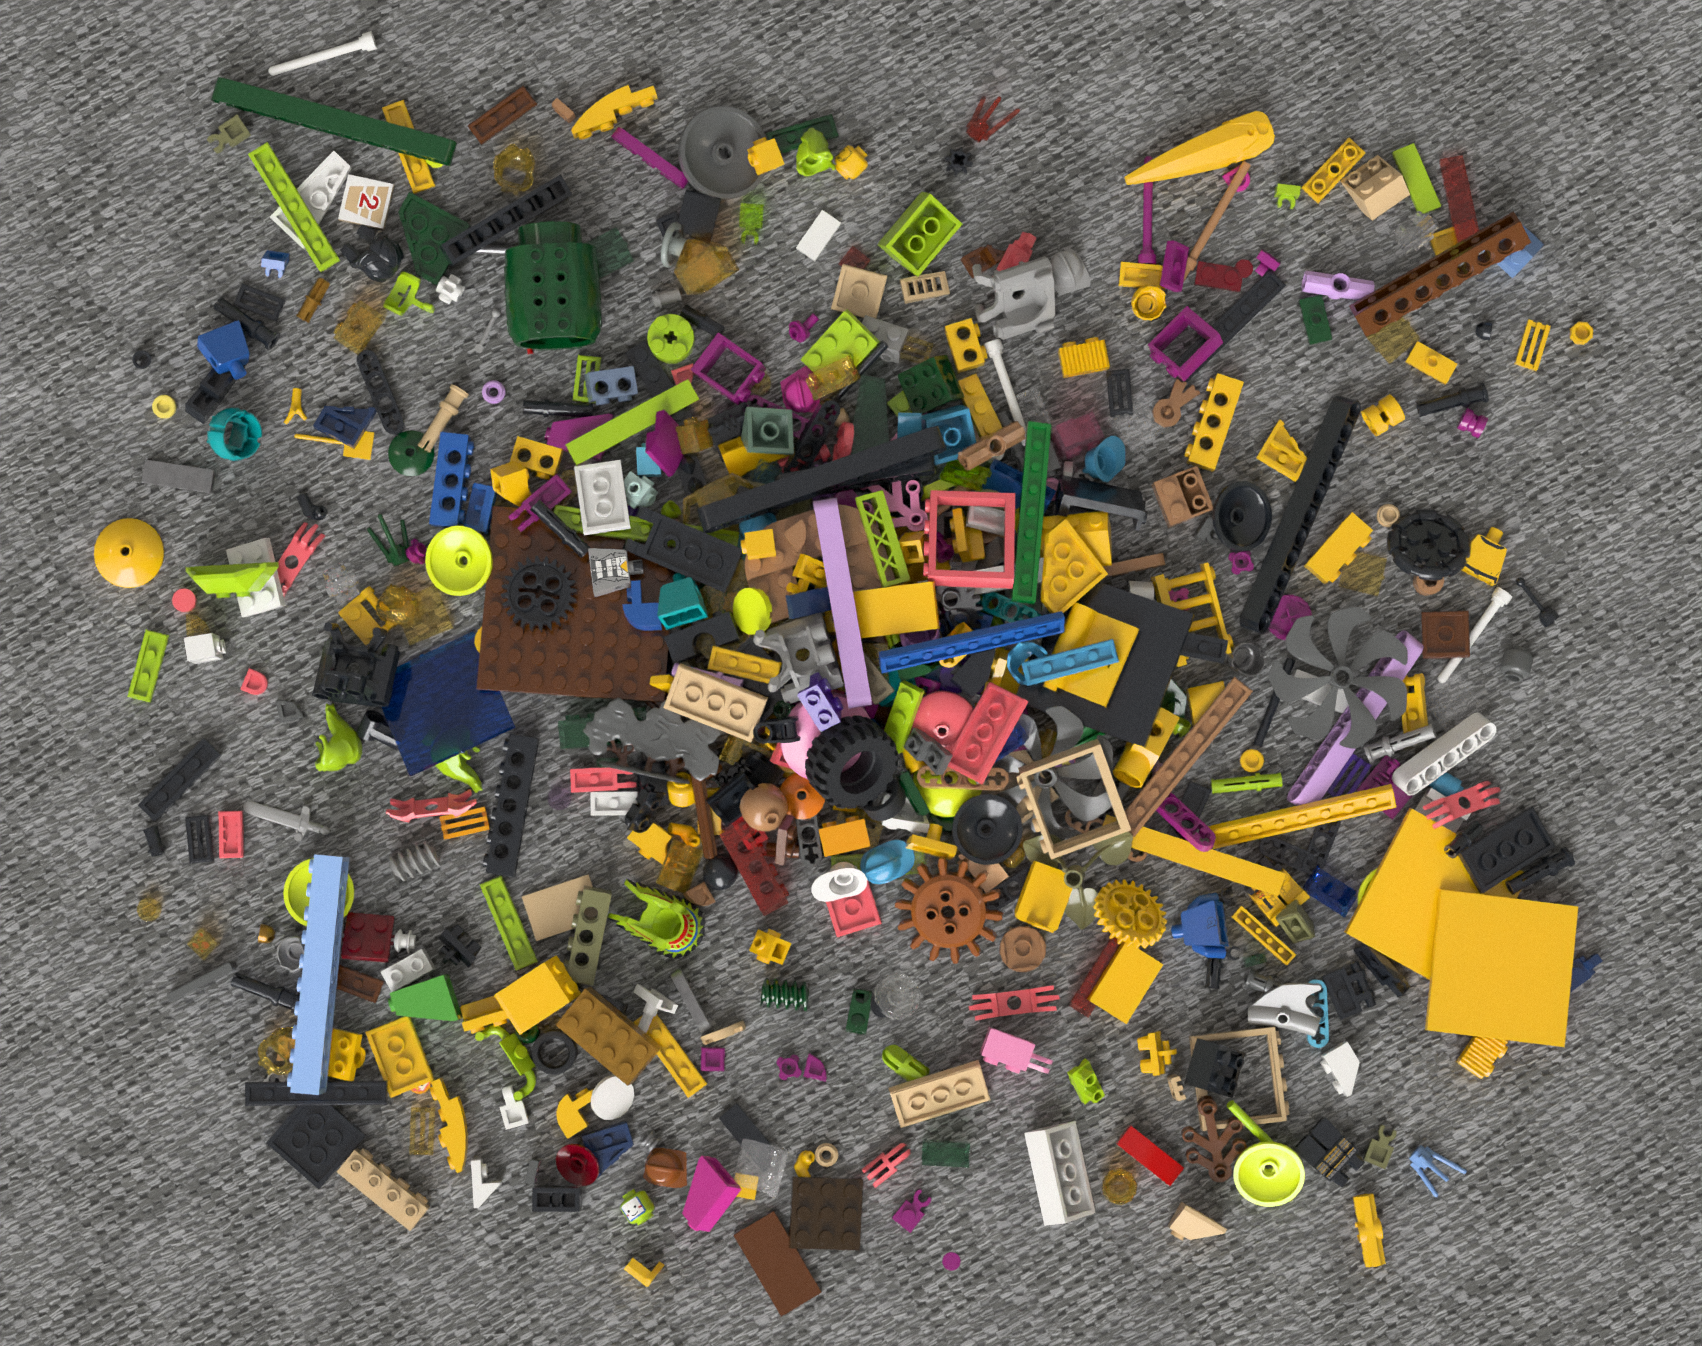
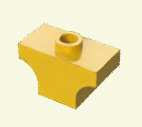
[627,822,673,866]

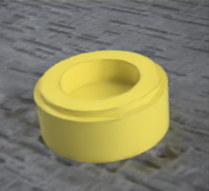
[152,395,177,419]

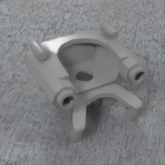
[972,256,1055,340]
[753,613,844,704]

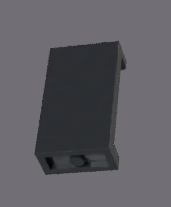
[1055,475,1148,531]

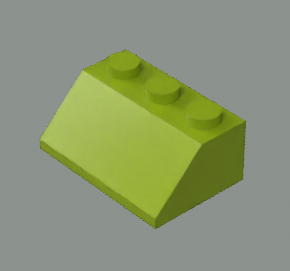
[877,192,962,277]

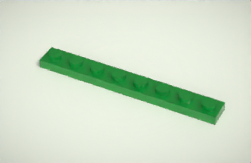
[1011,421,1051,604]

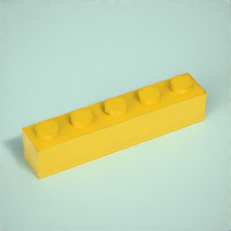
[1230,906,1296,966]

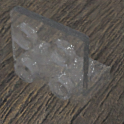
[733,1138,789,1198]

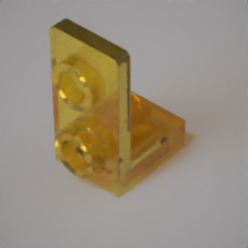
[719,734,773,765]

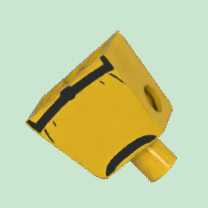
[1462,527,1507,586]

